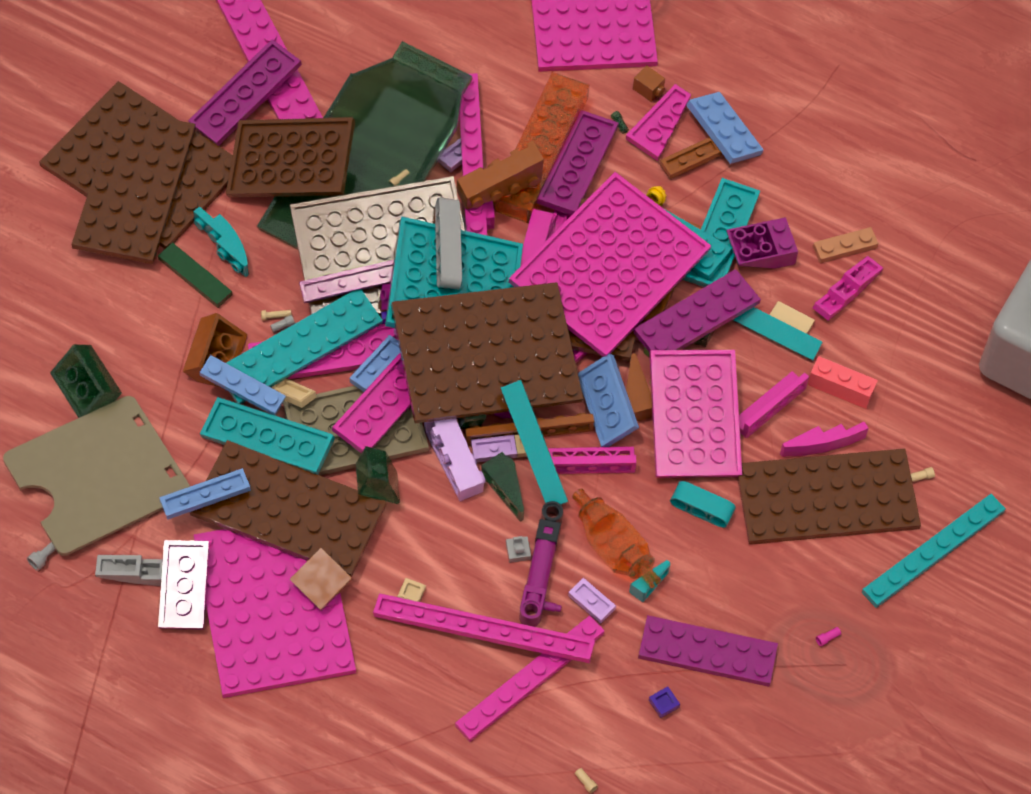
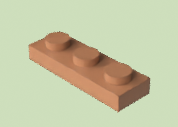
[813,227,879,263]

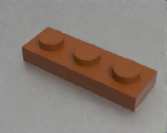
[660,137,722,179]

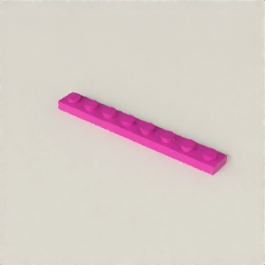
[455,615,604,742]

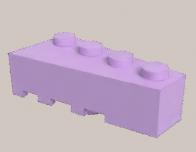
[424,418,486,501]

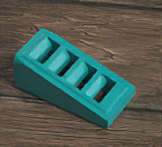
[629,560,671,602]

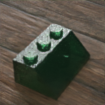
[50,344,122,418]

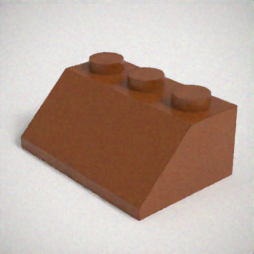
[183,313,247,388]

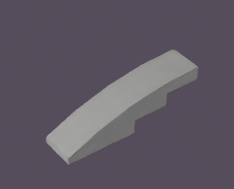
[95,555,163,586]

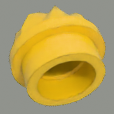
[646,186,667,206]

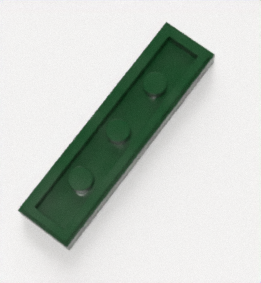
[158,242,233,308]

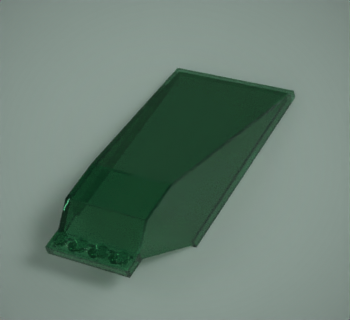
[257,41,473,249]

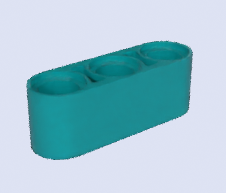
[670,481,736,528]

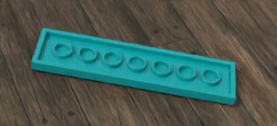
[226,289,383,404]

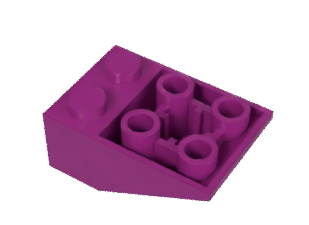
[726,217,798,269]

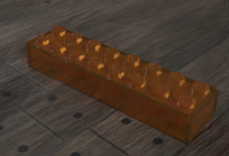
[493,72,590,224]

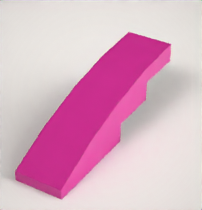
[520,209,553,267]
[813,256,883,321]
[780,422,869,457]

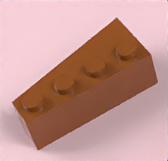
[456,140,544,210]

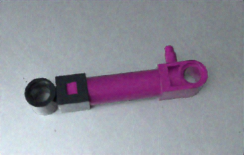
[519,501,563,627]

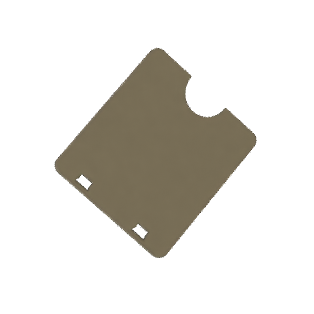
[3,396,190,556]

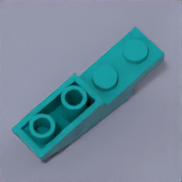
[193,206,249,277]

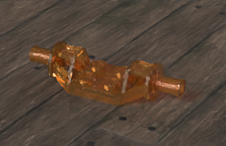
[572,489,661,588]

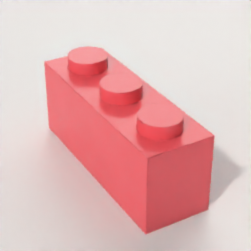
[808,356,878,409]

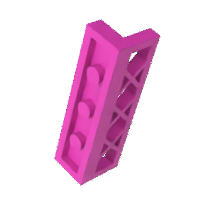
[739,371,809,439]
[548,447,636,474]

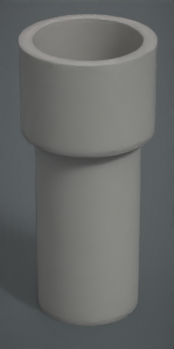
[270,315,295,333]

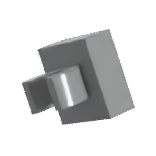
[506,536,531,563]

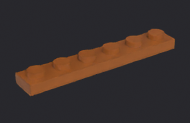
[465,413,594,446]

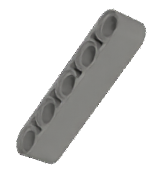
[435,197,462,289]

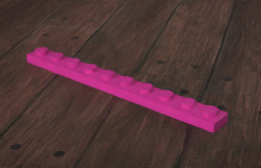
[457,73,487,235]
[373,593,595,663]

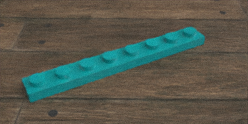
[861,494,1006,608]

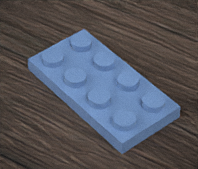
[686,92,764,164]
[578,354,639,447]

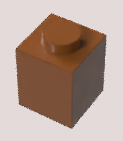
[633,65,665,102]

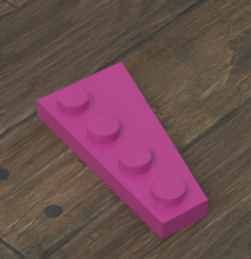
[626,84,691,161]

